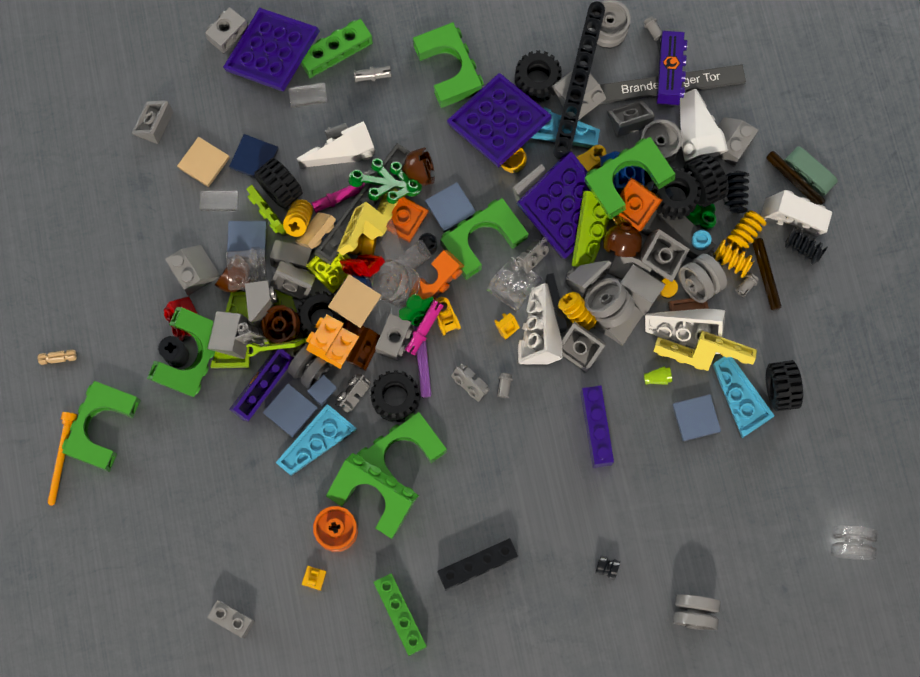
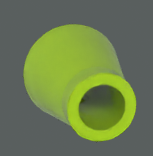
[644,366,673,385]

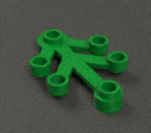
[348,158,422,204]

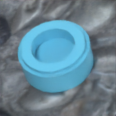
[691,230,712,250]

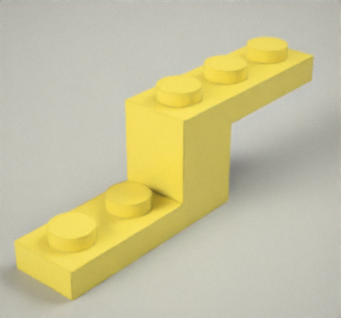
[337,188,398,255]
[653,331,757,371]

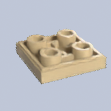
[177,137,230,187]
[295,212,336,249]
[328,275,382,328]

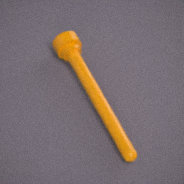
[48,412,78,506]

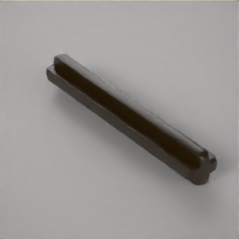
[766,151,825,205]
[752,238,782,311]

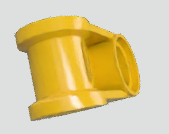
[576,145,607,172]
[435,297,461,336]

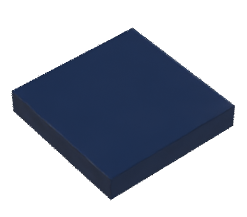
[229,134,279,178]

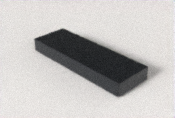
[545,273,567,333]

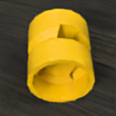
[348,234,377,256]

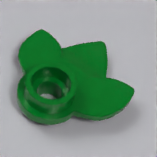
[685,204,716,229]
[399,294,434,326]

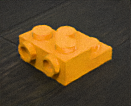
[306,314,359,369]

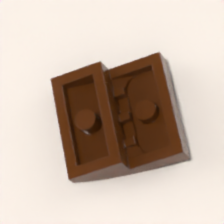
[343,319,380,371]

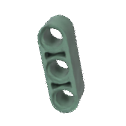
[784,146,838,196]

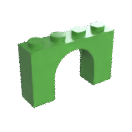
[413,22,484,108]
[585,137,675,220]
[440,198,529,280]
[147,307,216,397]
[62,381,141,472]
[357,412,447,496]
[326,453,419,539]

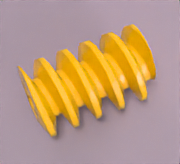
[283,199,313,237]
[726,210,767,251]
[713,239,755,278]
[558,292,597,331]

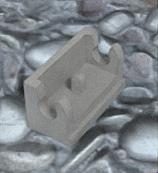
[269,240,312,270]

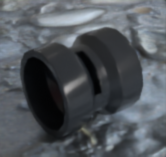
[418,233,437,256]
[595,555,620,580]

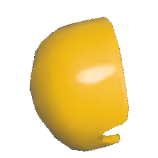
[501,147,527,173]

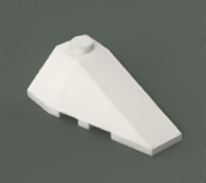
[680,89,728,163]
[297,121,375,168]
[518,283,563,364]
[645,309,725,354]

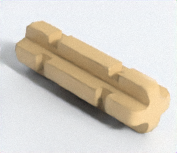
[38,349,77,365]

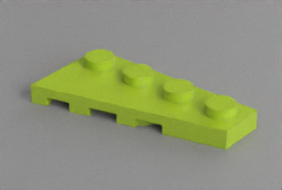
[571,191,609,267]
[210,292,250,368]

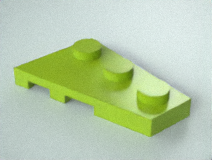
[246,185,287,236]

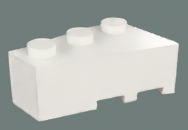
[761,190,832,236]

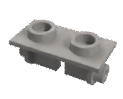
[515,237,549,274]
[234,322,270,346]
[451,364,490,402]
[335,374,371,413]

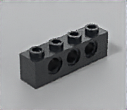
[437,538,518,591]

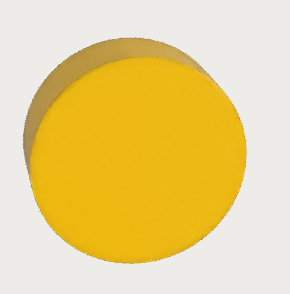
[660,278,678,298]

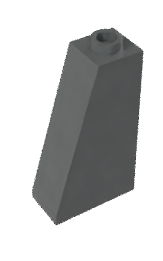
[640,208,716,260]

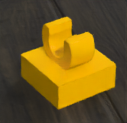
[494,313,520,340]
[301,566,327,591]

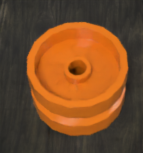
[313,506,358,552]

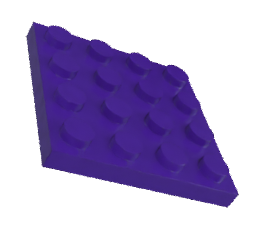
[223,8,320,92]
[447,73,552,168]
[516,151,591,259]

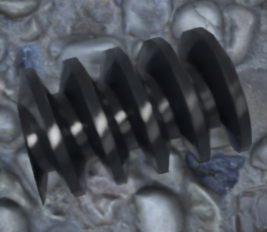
[724,171,749,213]
[785,226,828,265]
[158,336,189,368]

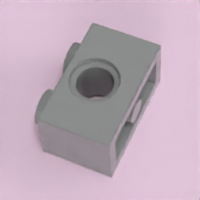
[205,7,248,54]
[375,314,414,361]
[207,600,255,639]

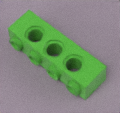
[301,19,373,78]
[373,573,427,656]

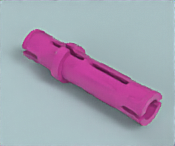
[311,182,365,213]
[405,299,444,355]

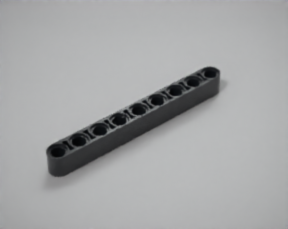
[553,1,605,160]

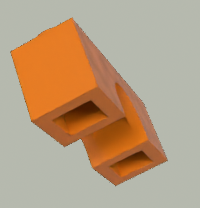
[406,250,464,300]

